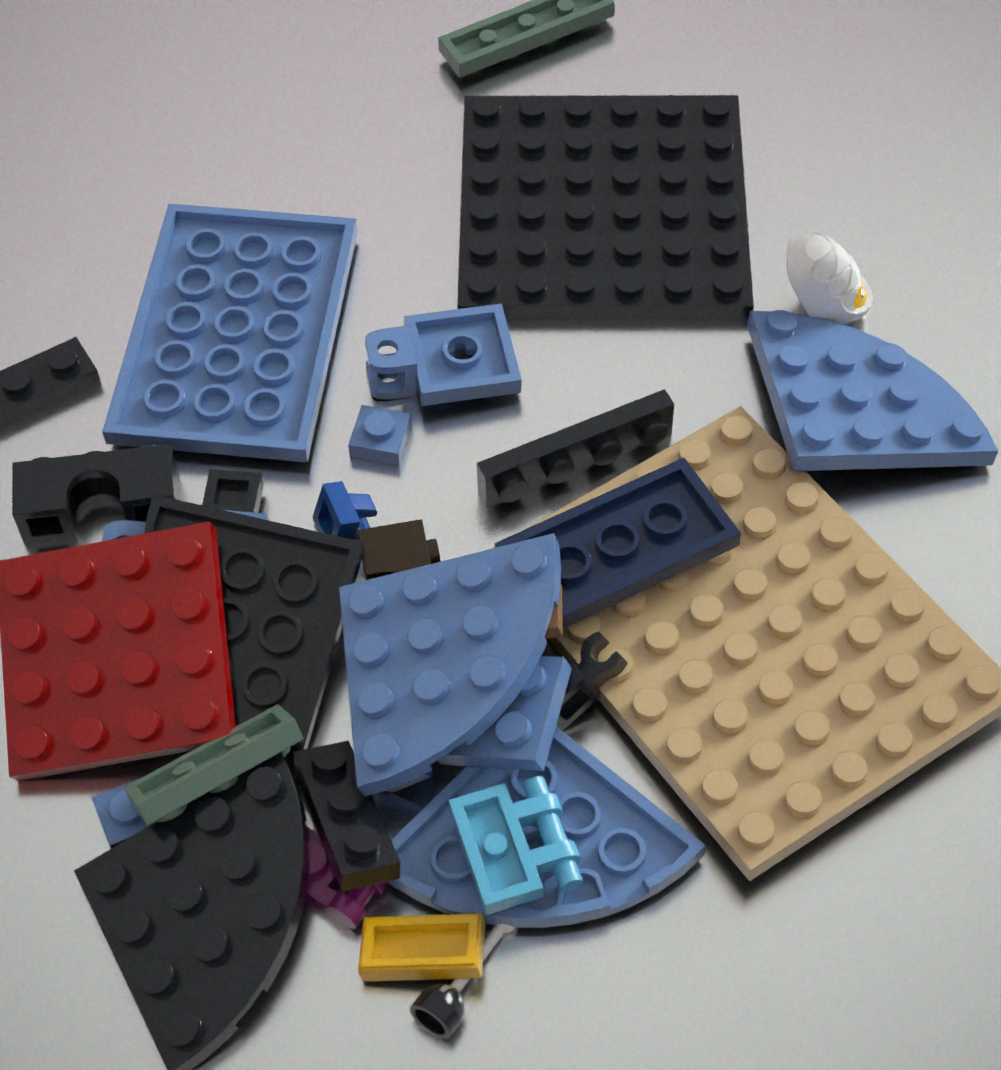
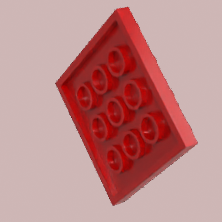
[0,521,236,781]

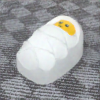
[787,232,873,325]

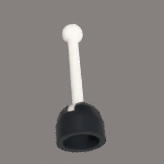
[410,924,516,1039]

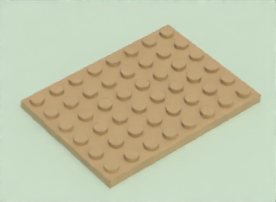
[491,406,1001,881]

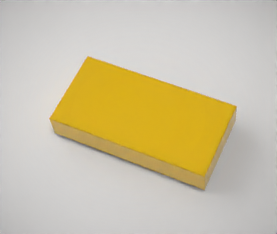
[358,913,486,982]

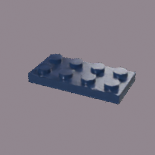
[494,457,741,628]

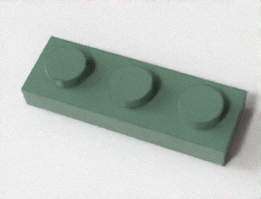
[123,704,304,826]

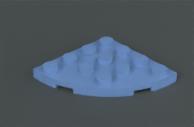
[747,310,998,471]
[339,533,561,797]
[389,726,706,928]

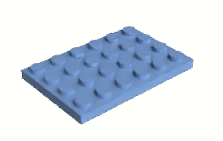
[102,203,358,462]

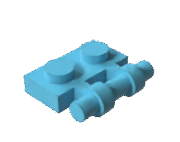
[449,776,584,915]

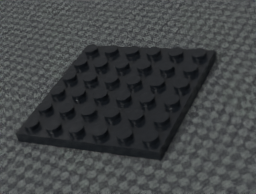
[457,95,754,319]

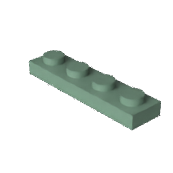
[438,0,615,78]

